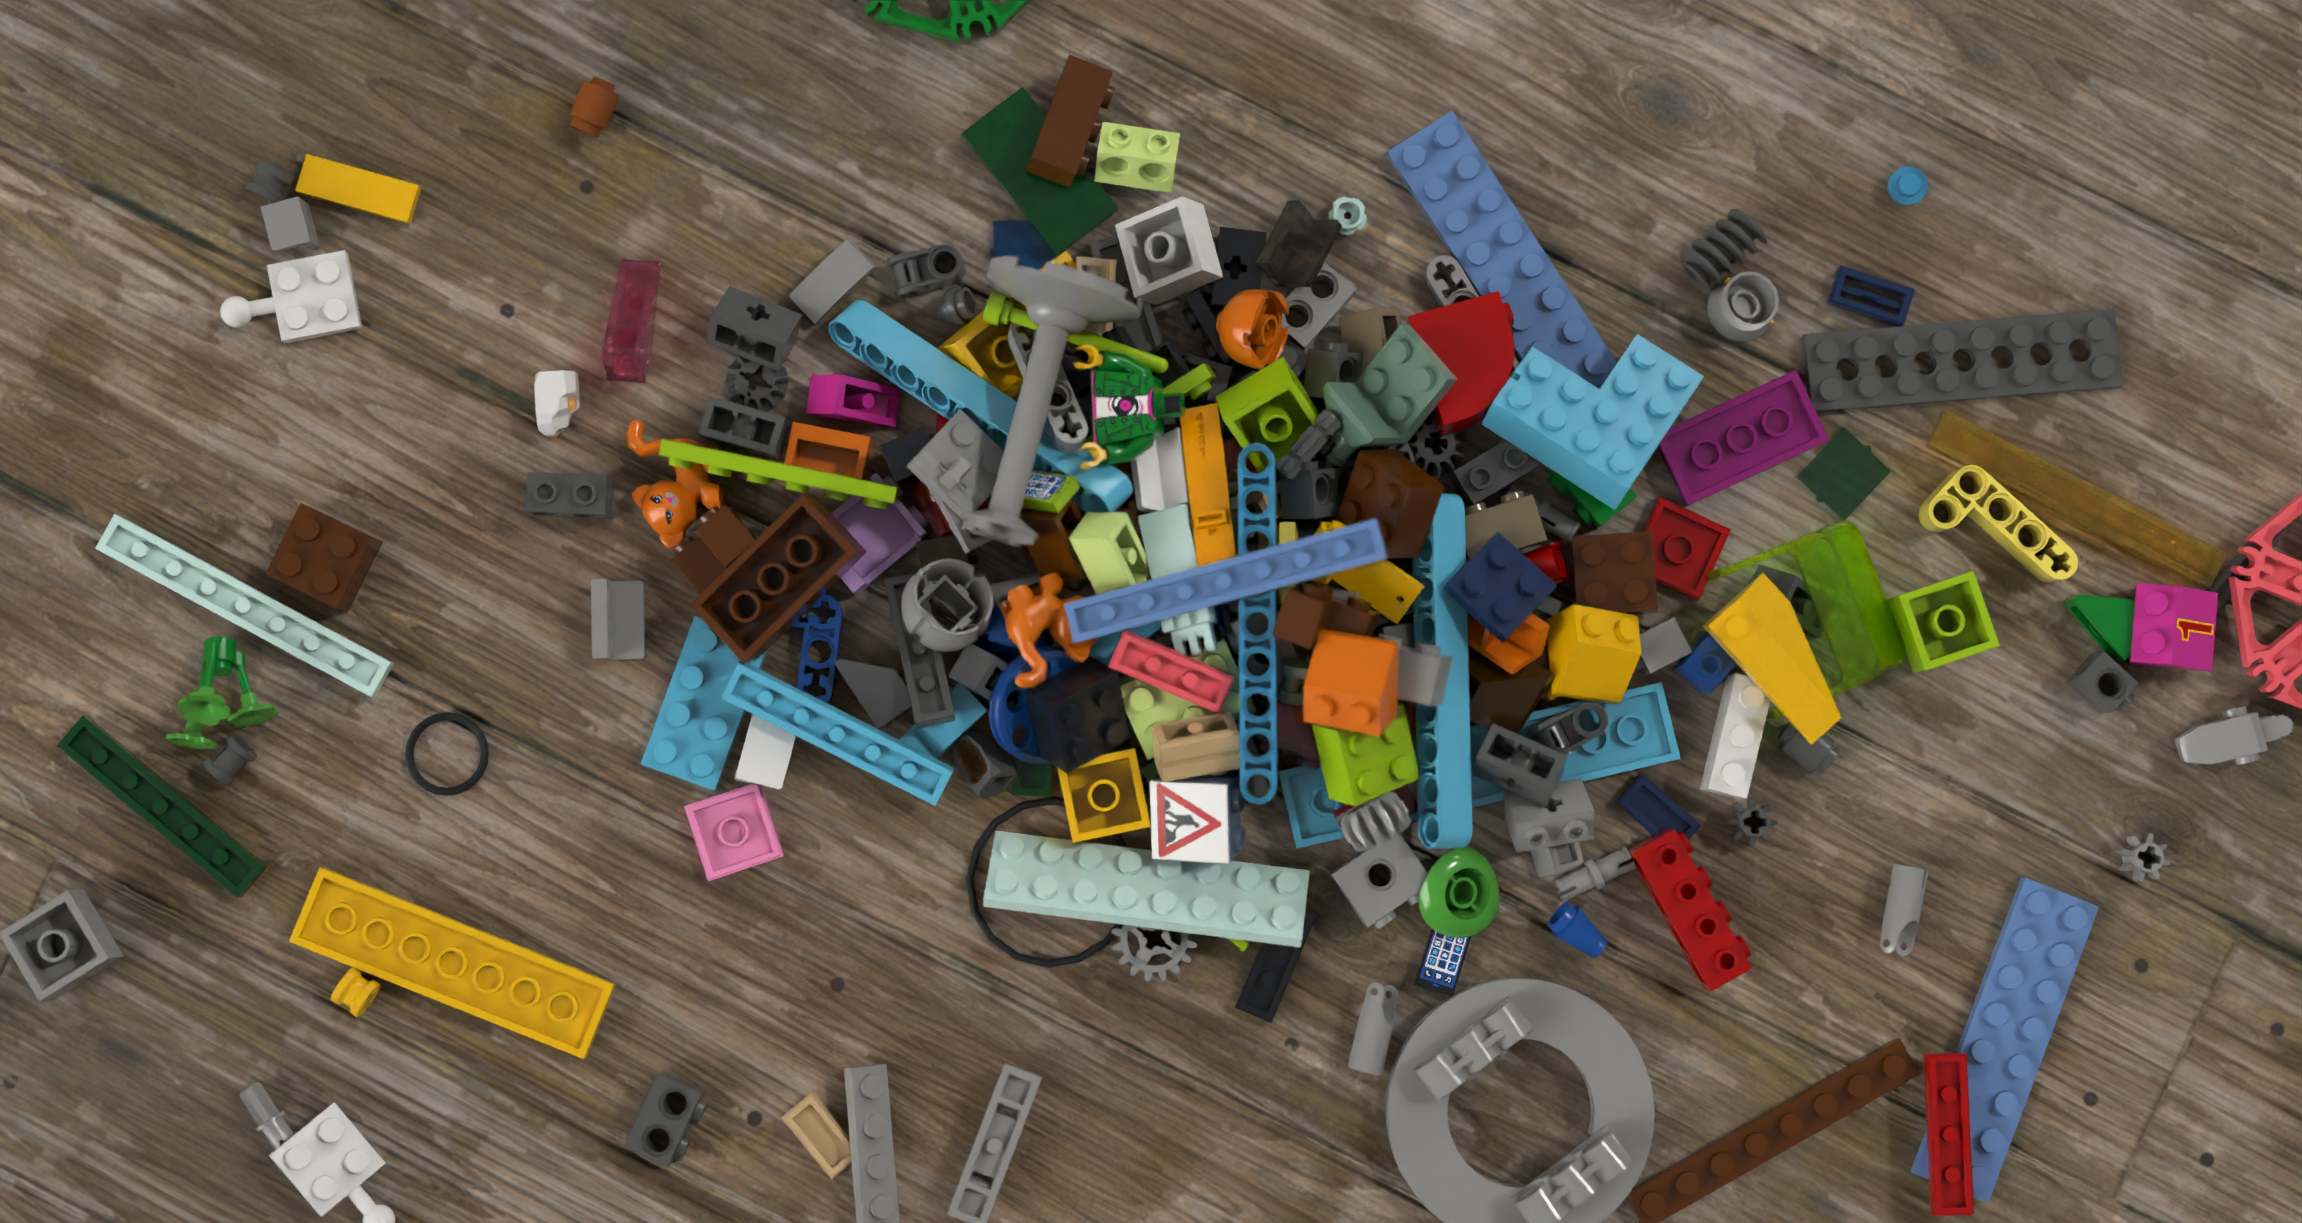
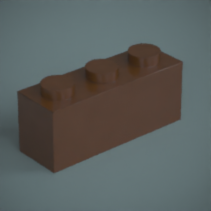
[1026,54,1115,188]

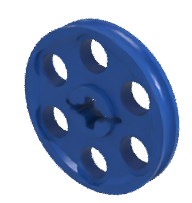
[989,645,1078,764]

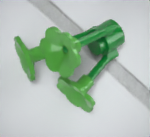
[165,637,279,750]

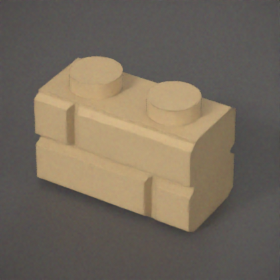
[1152,711,1240,782]

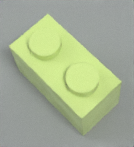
[1069,512,1151,595]

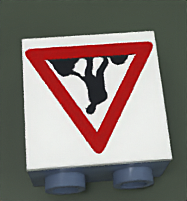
[1150,774,1246,863]

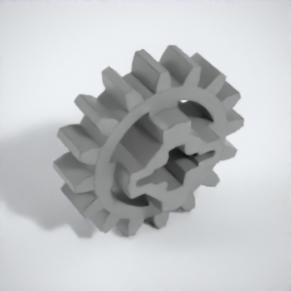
[1112,925,1197,981]

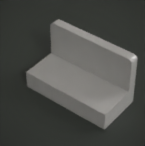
[591,579,646,661]

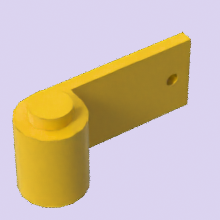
[1311,521,1424,624]

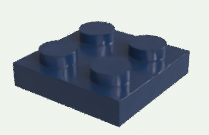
[1443,532,1557,643]

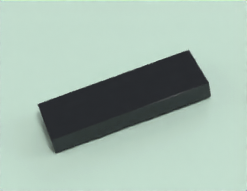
[1235,908,1317,1023]

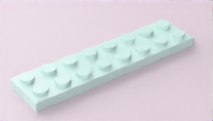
[983,831,1310,947]

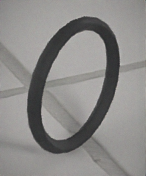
[405,712,489,796]

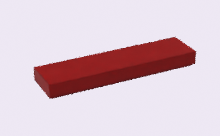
[1924,1052,1974,1216]

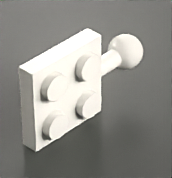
[220,250,362,344]
[269,1102,395,1223]

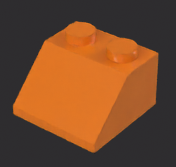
[1304,629,1399,736]

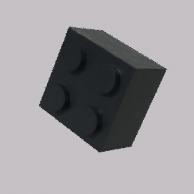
[1025,656,1131,774]

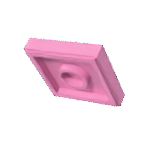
[684,783,785,881]

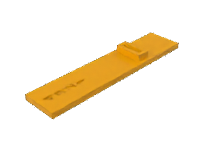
[1180,403,1237,567]

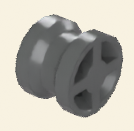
[245,161,295,203]

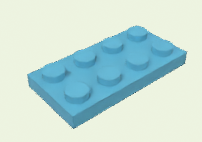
[641,616,768,791]

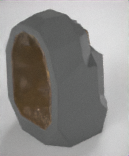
[953,731,1018,797]

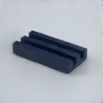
[1826,265,1915,327]

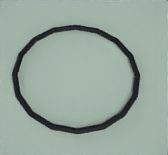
[966,797,1127,967]

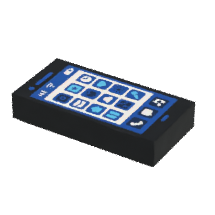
[1414,928,1471,997]

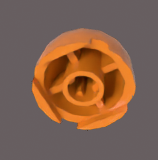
[1216,289,1289,370]

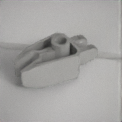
[2174,706,2294,765]

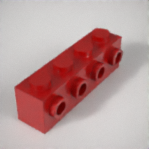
[1627,827,1752,992]

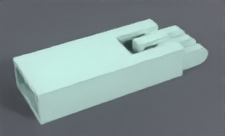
[1138,504,1218,656]

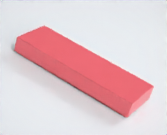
[1108,630,1235,714]

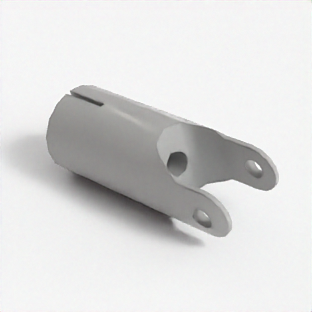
[1880,864,1929,956]
[1347,982,1398,1076]

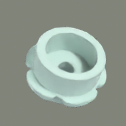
[1328,197,1367,235]

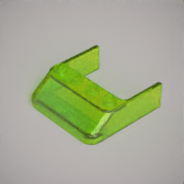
[1707,521,1906,719]

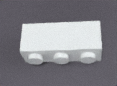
[1699,673,1770,799]

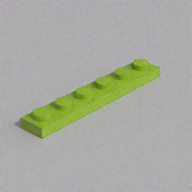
[659,439,901,509]

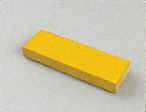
[295,154,421,225]

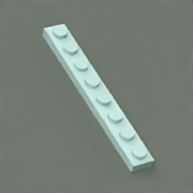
[95,514,394,698]

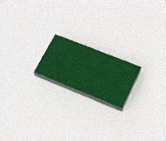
[961,87,1118,257]

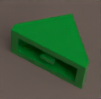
[2062,594,2135,662]

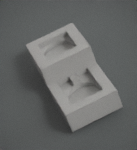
[789,239,876,324]

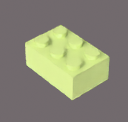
[1119,633,1257,760]

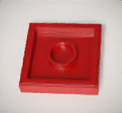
[1642,497,1731,601]

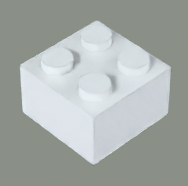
[1115,196,1223,305]

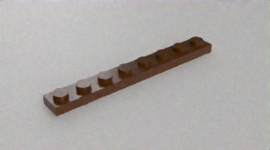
[1626,1038,1920,1223]

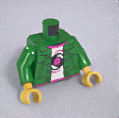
[1073,344,1185,470]

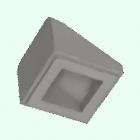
[1531,842,1585,877]

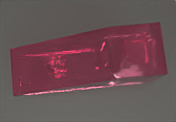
[602,259,661,384]

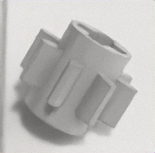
[2116,833,2170,882]

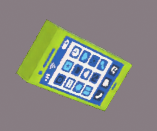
[992,470,1080,513]

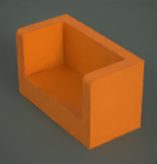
[784,422,873,480]

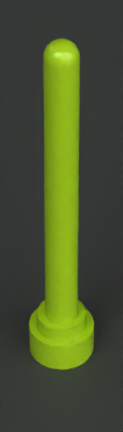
[983,291,1168,374]

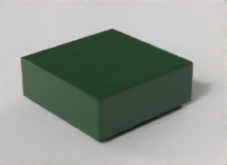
[1012,756,1054,797]

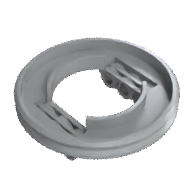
[1386,978,1655,1223]

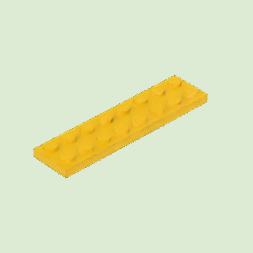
[289,867,616,1059]

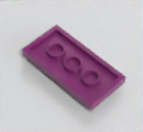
[1657,370,1830,507]

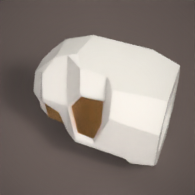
[534,370,580,436]

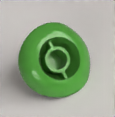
[1418,847,1500,938]

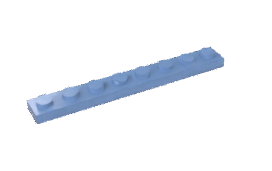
[1064,518,1388,643]

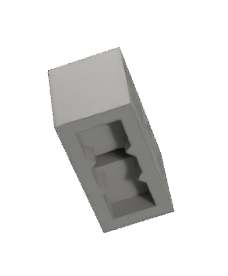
[1281,259,1356,351]

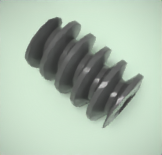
[1680,208,1767,294]

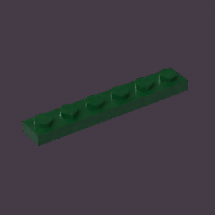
[57,715,267,898]

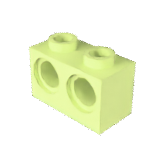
[1095,122,1180,193]

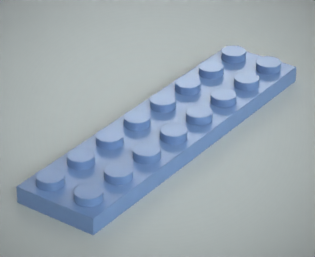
[1386,111,1617,387]
[1910,877,2099,1203]

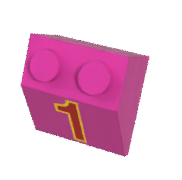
[2129,583,2218,672]

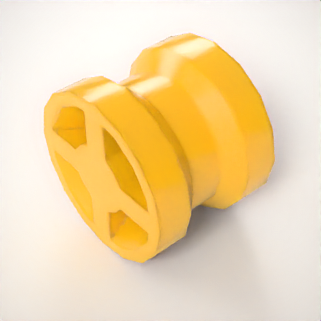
[330,967,381,1018]

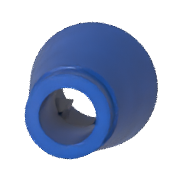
[1548,902,1608,958]

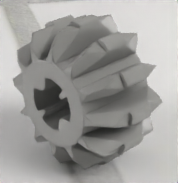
[1340,792,1411,852]

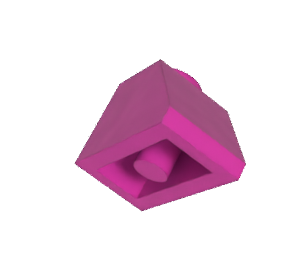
[806,374,901,428]

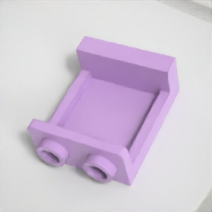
[831,473,928,596]

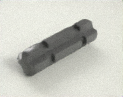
[1276,410,1341,480]

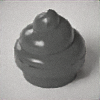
[935,286,977,325]

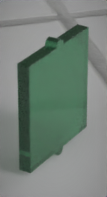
[1796,427,1891,521]

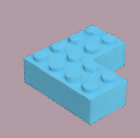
[1482,334,1704,510]

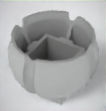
[901,559,993,652]

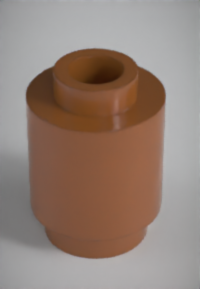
[569,76,620,138]

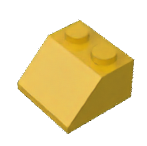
[1546,604,1642,705]

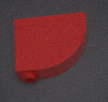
[1406,291,1515,437]

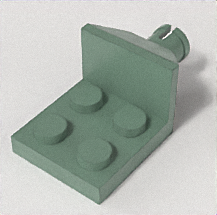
[1320,324,1457,467]

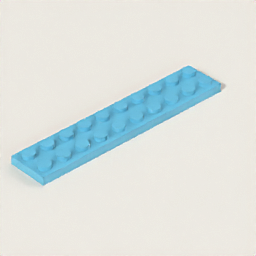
[1278,682,1681,849]

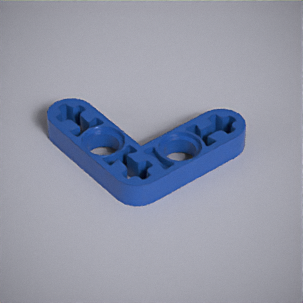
[791,595,843,704]

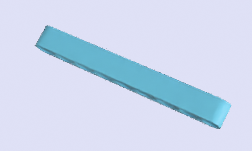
[828,299,1133,513]
[1412,493,1472,849]

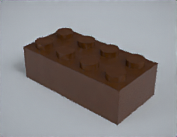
[690,494,867,663]

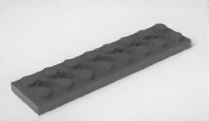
[1802,309,2123,412]

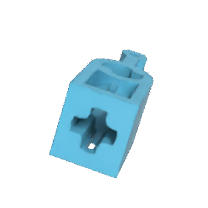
[899,683,989,759]

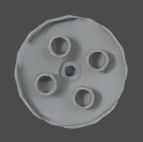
[961,256,1144,547]

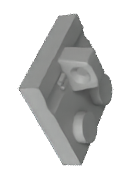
[906,409,1004,518]

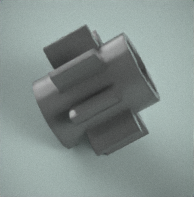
[1725,797,1778,847]

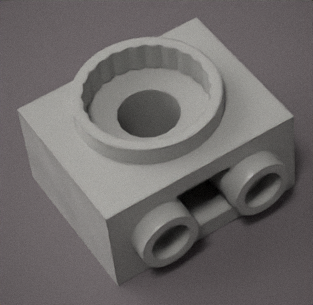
[1330,833,1428,929]

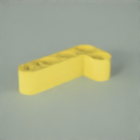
[1918,465,2078,583]

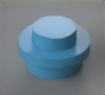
[1887,166,1928,206]

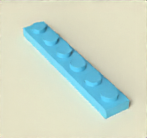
[721,660,954,806]

